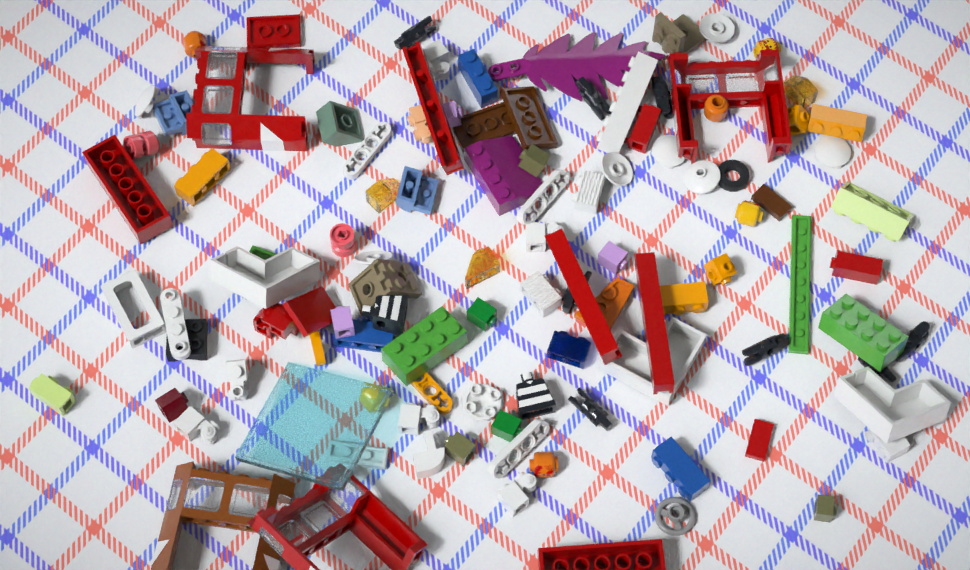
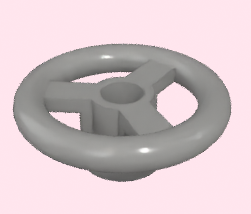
[655,497,695,536]

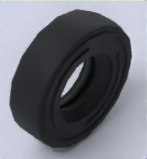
[718,159,749,192]

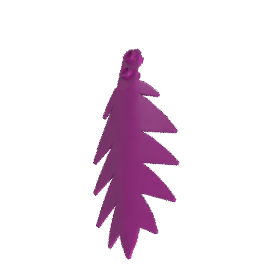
[488,32,665,102]

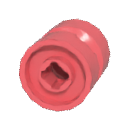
[123,131,158,160]
[330,223,356,257]

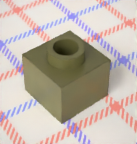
[814,494,837,523]

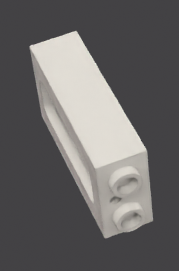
[100,269,167,349]

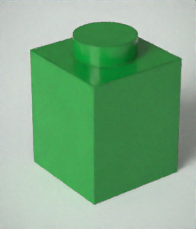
[467,297,498,332]
[491,410,523,442]

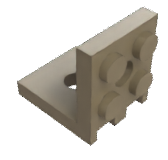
[652,12,707,54]
[348,258,422,316]

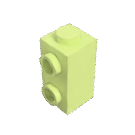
[29,373,76,416]

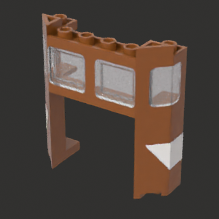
[151,461,296,570]

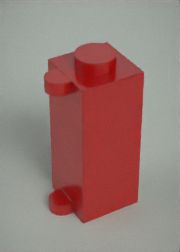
[624,104,661,154]
[829,250,883,285]

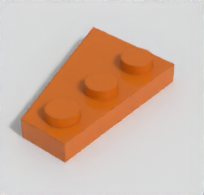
[574,277,635,330]

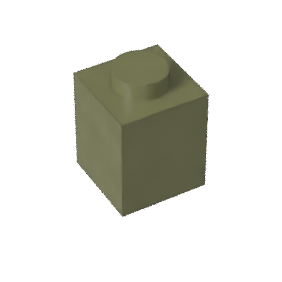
[518,144,551,177]
[444,431,476,467]

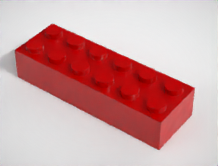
[82,134,173,245]
[537,539,666,570]

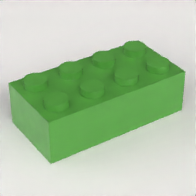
[818,293,909,371]
[381,306,467,386]

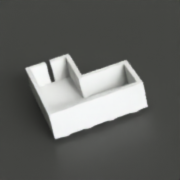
[210,246,320,309]
[599,317,707,406]
[834,367,951,444]

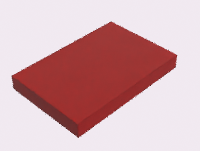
[247,14,301,48]
[283,286,336,337]

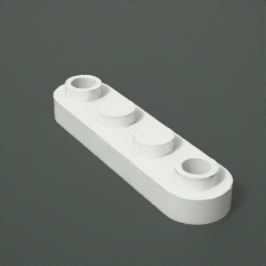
[160,288,191,360]

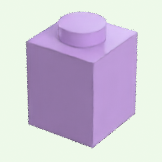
[442,101,463,128]
[597,241,628,275]
[330,306,355,339]

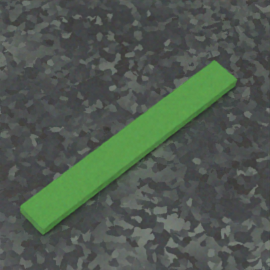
[788,215,811,355]

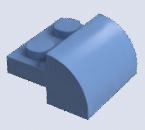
[152,90,193,136]
[396,166,439,215]

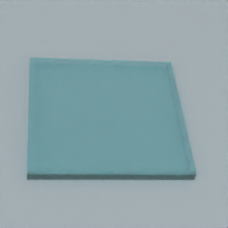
[235,362,394,491]

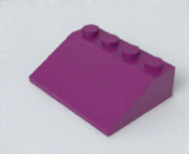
[464,135,548,216]

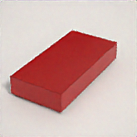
[745,419,774,462]

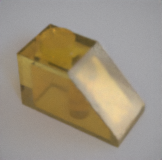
[783,75,819,109]
[365,178,400,213]
[465,246,500,289]

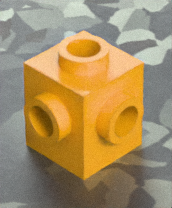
[787,104,810,136]
[703,253,737,286]

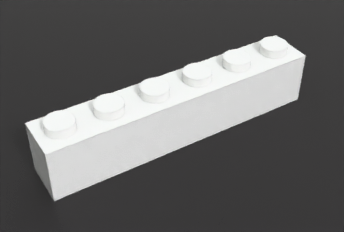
[596,51,658,153]

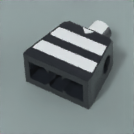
[362,295,408,335]
[516,372,556,420]

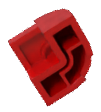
[253,303,299,340]

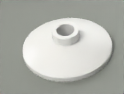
[699,13,735,43]
[601,152,633,186]
[684,160,721,194]
[355,251,393,265]

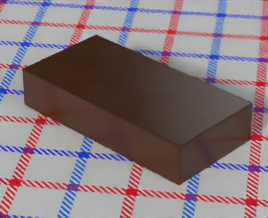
[751,184,792,222]

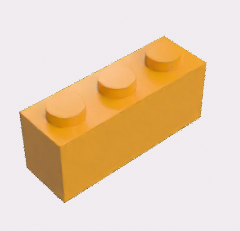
[807,104,867,142]
[174,148,231,207]
[660,282,709,315]

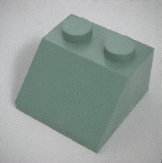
[316,101,364,147]

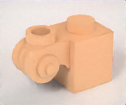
[407,104,433,144]

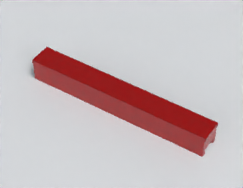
[402,41,464,175]
[544,228,622,365]
[635,252,675,395]

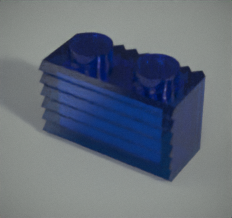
[546,331,591,369]

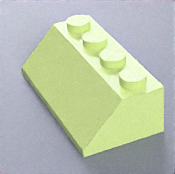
[831,181,914,241]

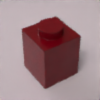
[155,388,189,423]

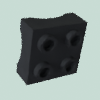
[166,319,208,362]

